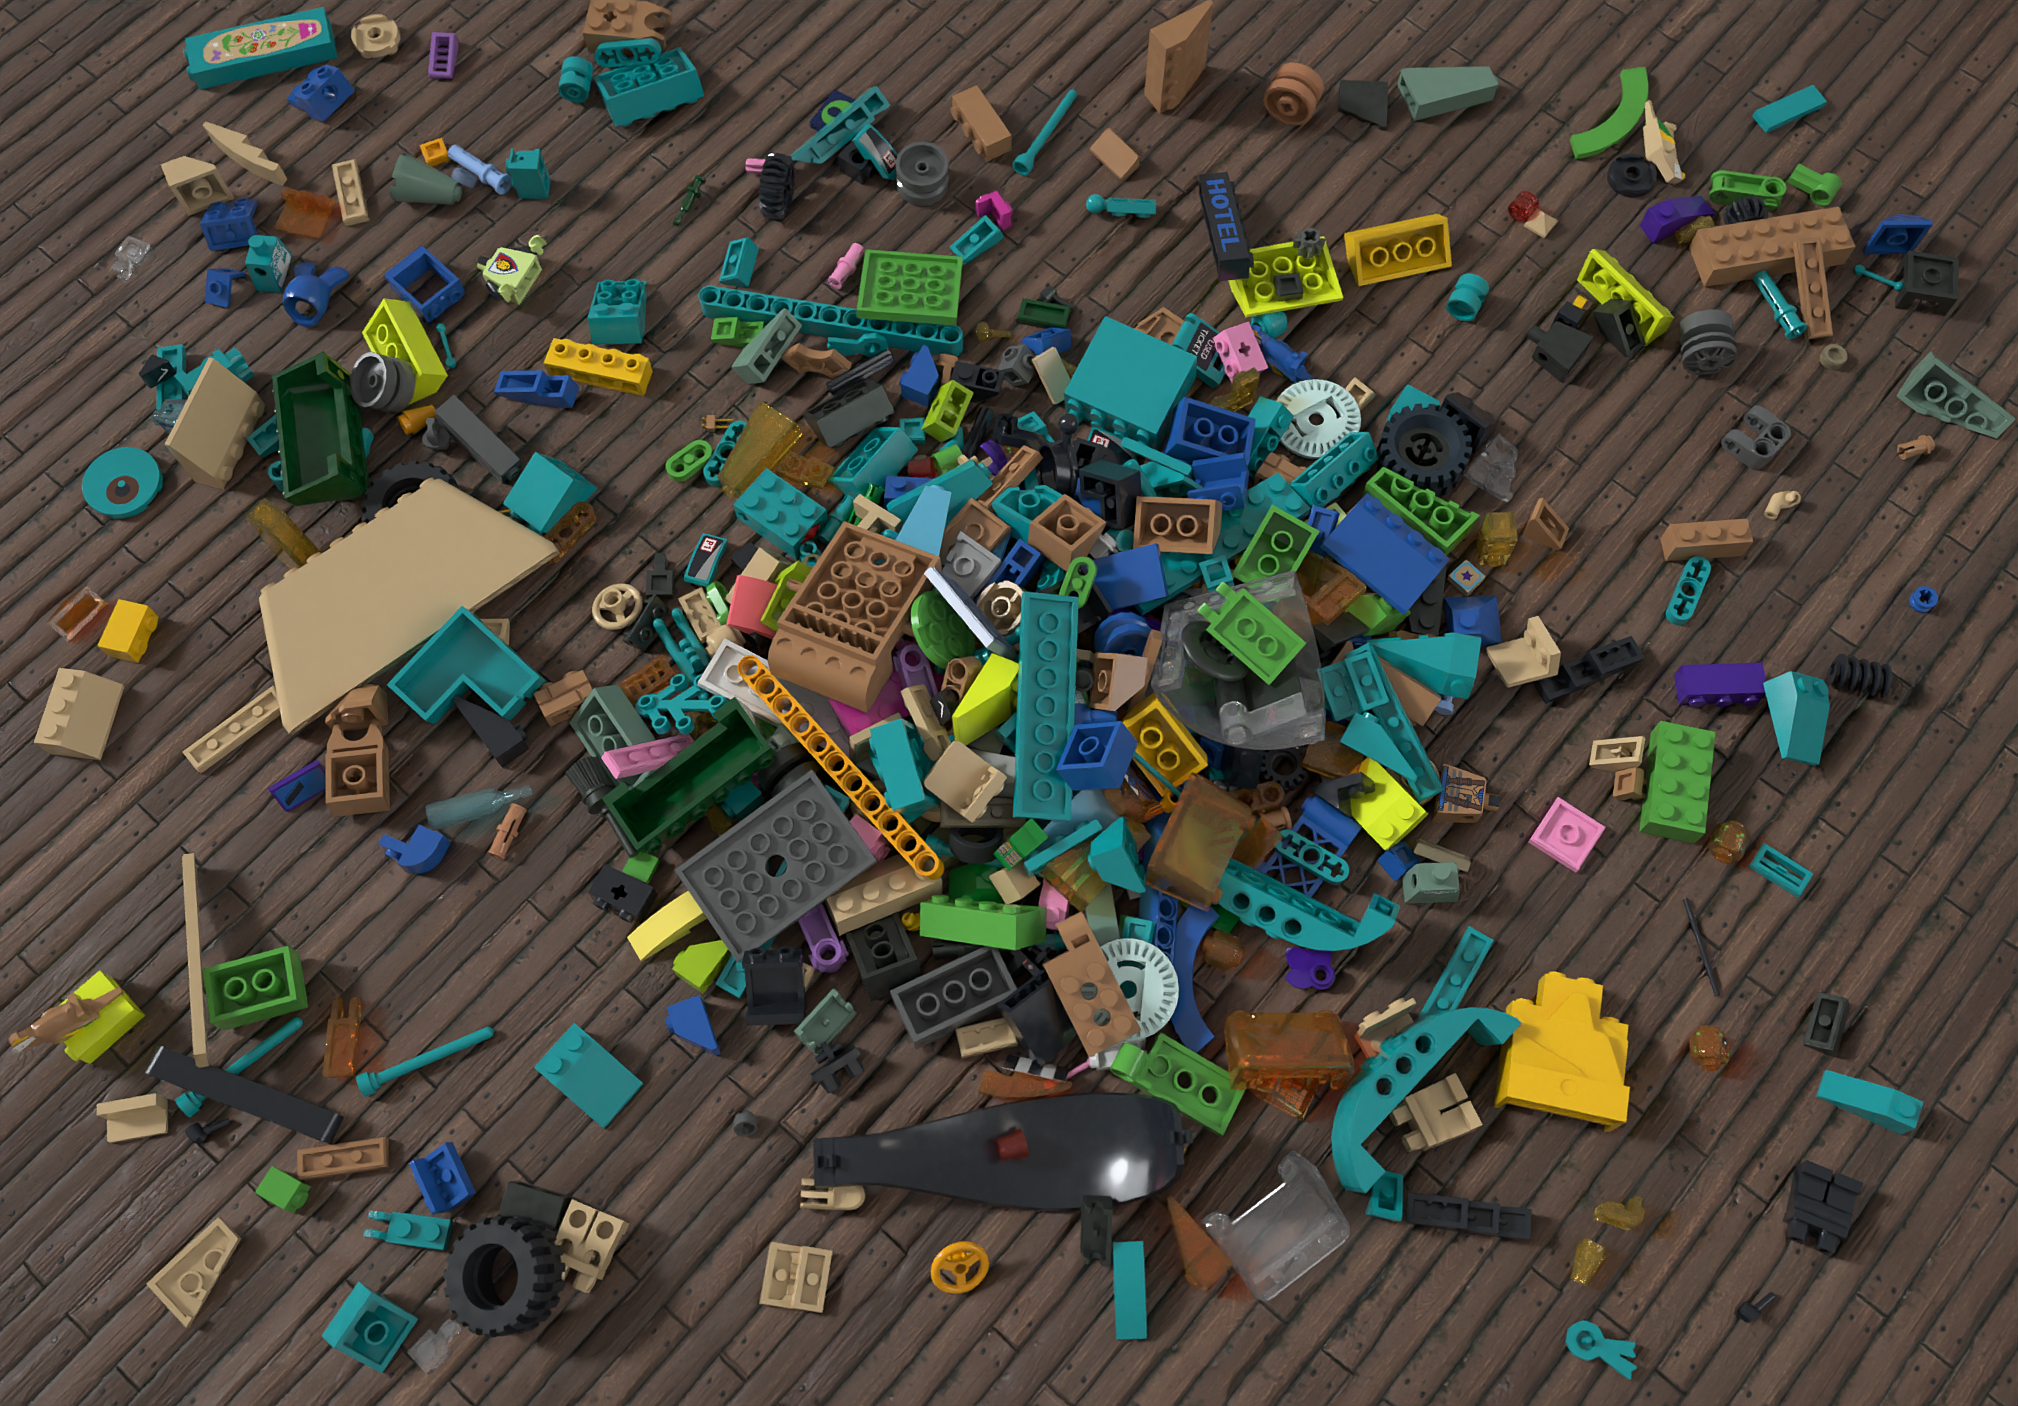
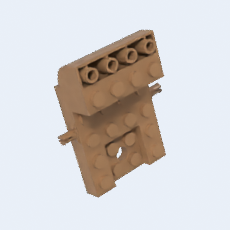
[768,521,942,713]

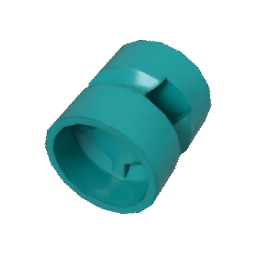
[558,56,593,103]
[1446,273,1489,321]

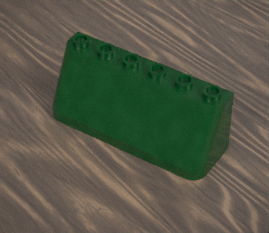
[272,351,369,506]
[602,697,776,854]

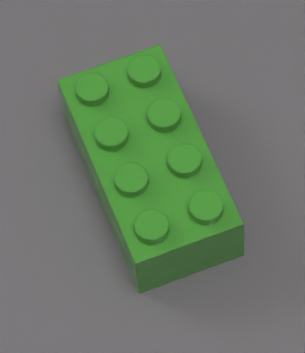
[1639,721,1715,844]

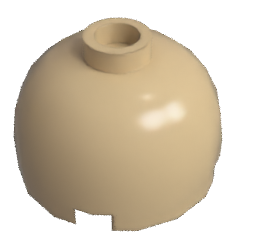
[977,581,1025,636]

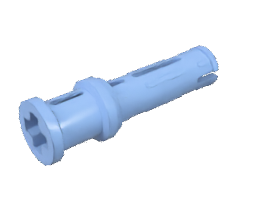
[448,145,512,195]

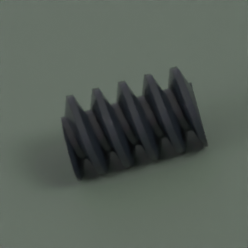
[1826,654,1892,698]

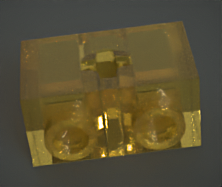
[1476,512,1518,567]

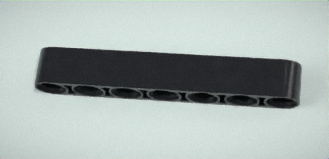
[143,1045,344,1145]

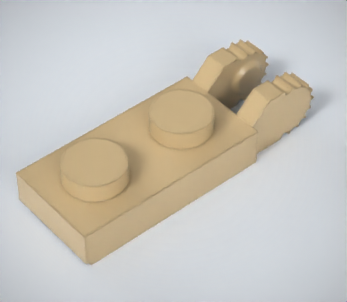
[900,684,951,761]

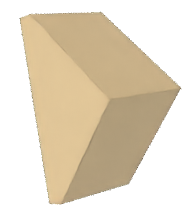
[1589,736,1645,773]

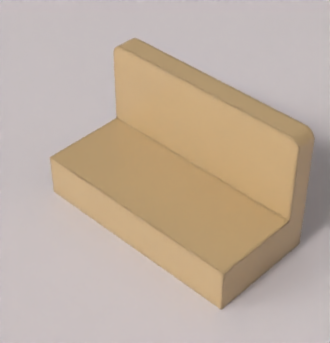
[97,1093,168,1143]

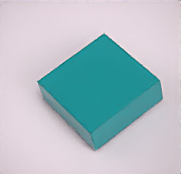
[899,418,926,445]

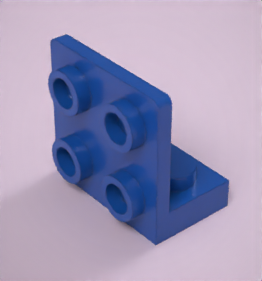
[200,197,258,251]

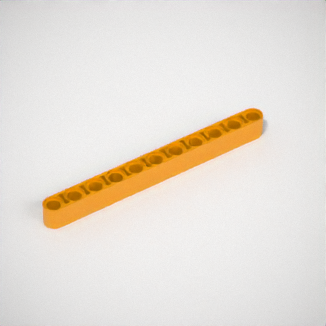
[737,655,944,881]

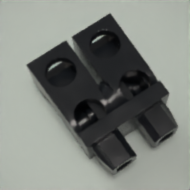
[1782,1160,1863,1255]

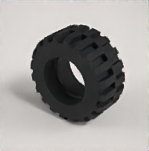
[361,461,460,523]
[443,1215,566,1338]

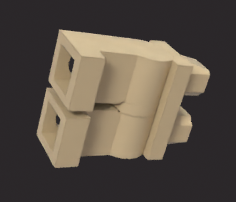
[1389,1073,1482,1152]
[554,1200,629,1293]

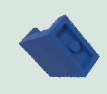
[1187,453,1249,511]

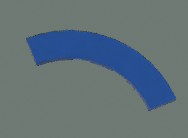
[1171,895,1220,1054]

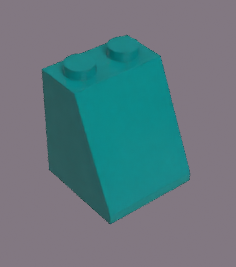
[503,452,598,535]

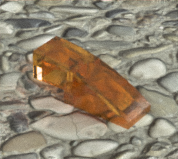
[978,1069,1072,1100]

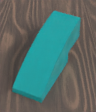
[1112,1241,1147,1340]

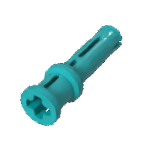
[1752,270,1807,339]

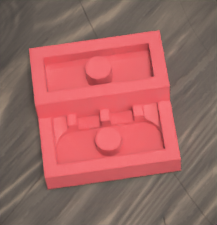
[726,575,777,640]

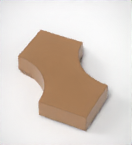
[781,343,852,379]

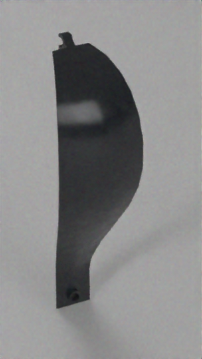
[813,1093,1193,1211]

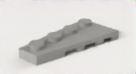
[932,531,1002,600]

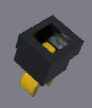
[1550,295,1587,329]

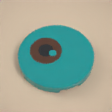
[82,447,163,519]

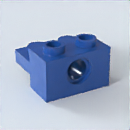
[287,64,355,122]

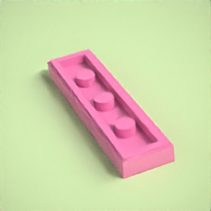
[601,734,694,779]

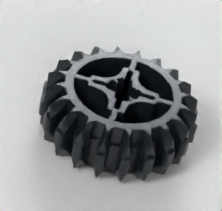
[758,153,796,220]

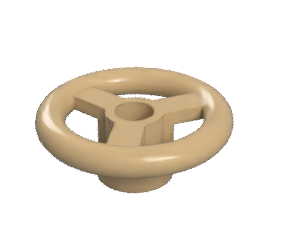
[592,584,643,630]

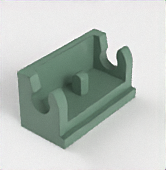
[794,989,857,1055]

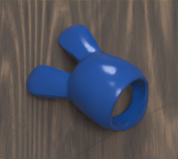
[282,262,350,327]

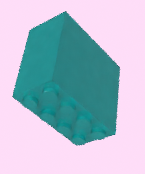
[1064,316,1197,451]

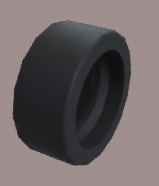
[949,828,1003,864]

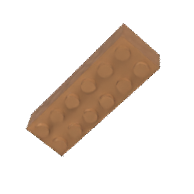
[1689,207,1855,287]

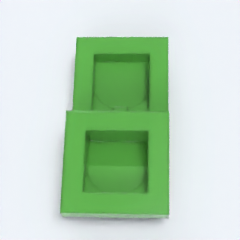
[711,317,766,347]

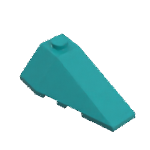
[1366,633,1481,699]

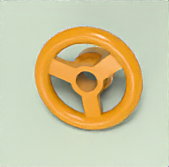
[931,1241,989,1294]

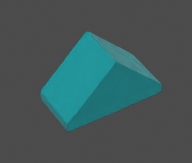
[1387,384,1440,421]

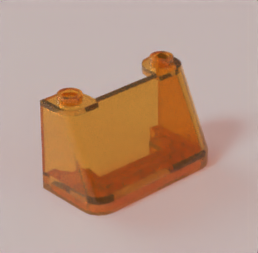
[1146,772,1256,912]
[1224,1010,1355,1090]

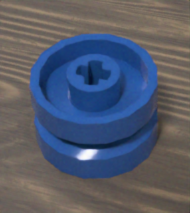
[1093,613,1161,673]

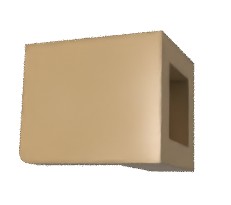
[989,859,1040,904]

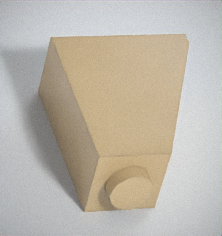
[725,547,793,604]

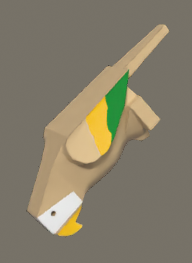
[1643,100,1685,184]

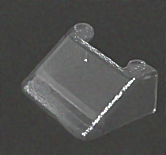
[1201,1150,1350,1301]

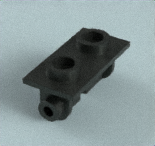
[623,594,670,652]

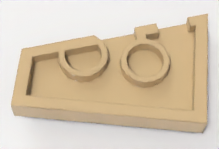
[146,1217,241,1328]

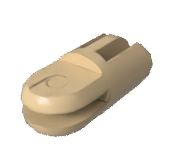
[800,1178,865,1210]

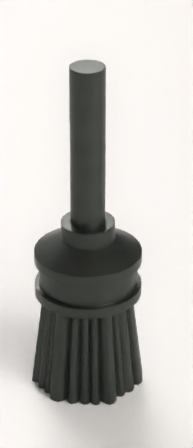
[565,756,639,858]

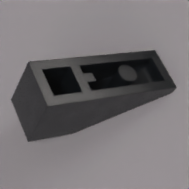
[452,696,529,768]

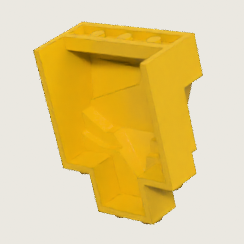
[1494,972,1630,1132]

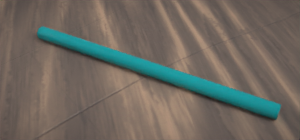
[1132,751,1184,799]

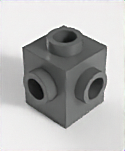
[997,344,1037,386]

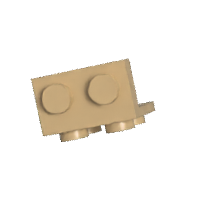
[923,740,1007,823]

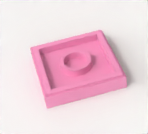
[1528,797,1606,873]

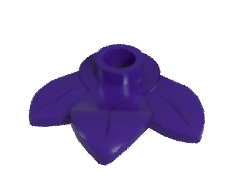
[980,439,1011,476]
[1284,947,1335,990]

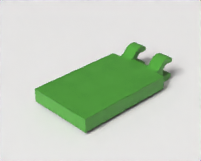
[1197,581,1306,685]

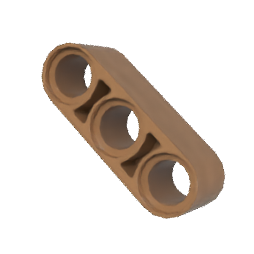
[941,656,983,735]

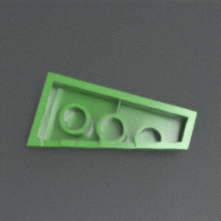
[1361,467,1480,556]

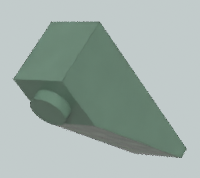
[731,308,802,384]

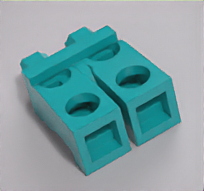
[174,348,255,397]

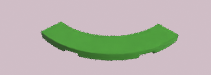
[1570,67,1648,159]

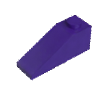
[1640,196,1715,244]

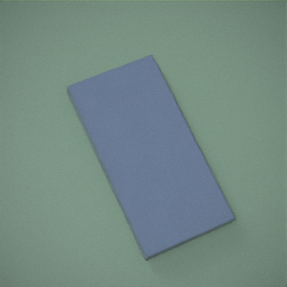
[924,567,1018,661]

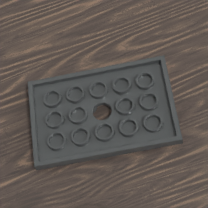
[675,770,878,963]

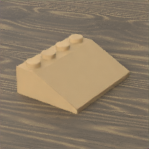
[165,358,265,489]

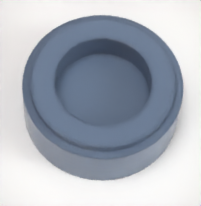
[451,168,477,188]

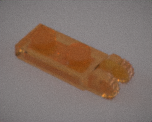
[323,997,362,1078]

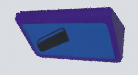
[268,760,326,812]

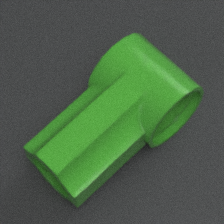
[1787,164,1842,206]

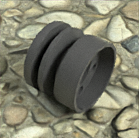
[1678,309,1738,374]

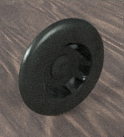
[1182,621,1249,681]

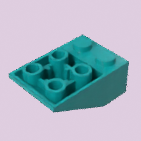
[588,279,647,345]

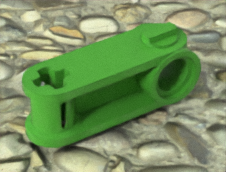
[1709,171,1786,211]

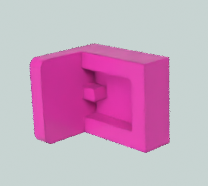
[976,191,1013,230]

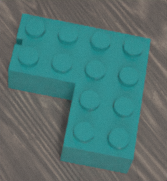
[387,606,548,725]

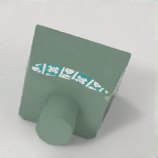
[1402,862,1460,904]

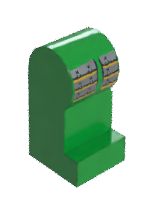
[993,818,1049,871]

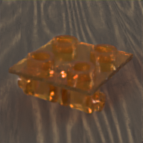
[274,187,337,239]

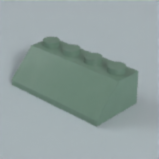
[569,685,656,789]

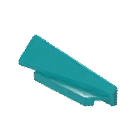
[790,86,891,164]

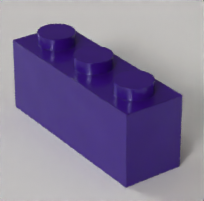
[1674,663,1766,708]

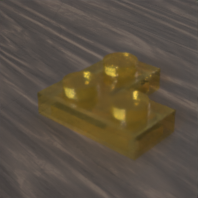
[1210,367,1260,412]

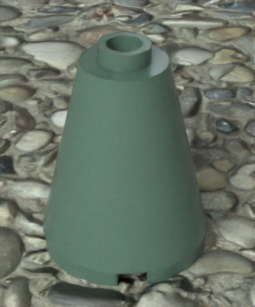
[390,153,462,205]

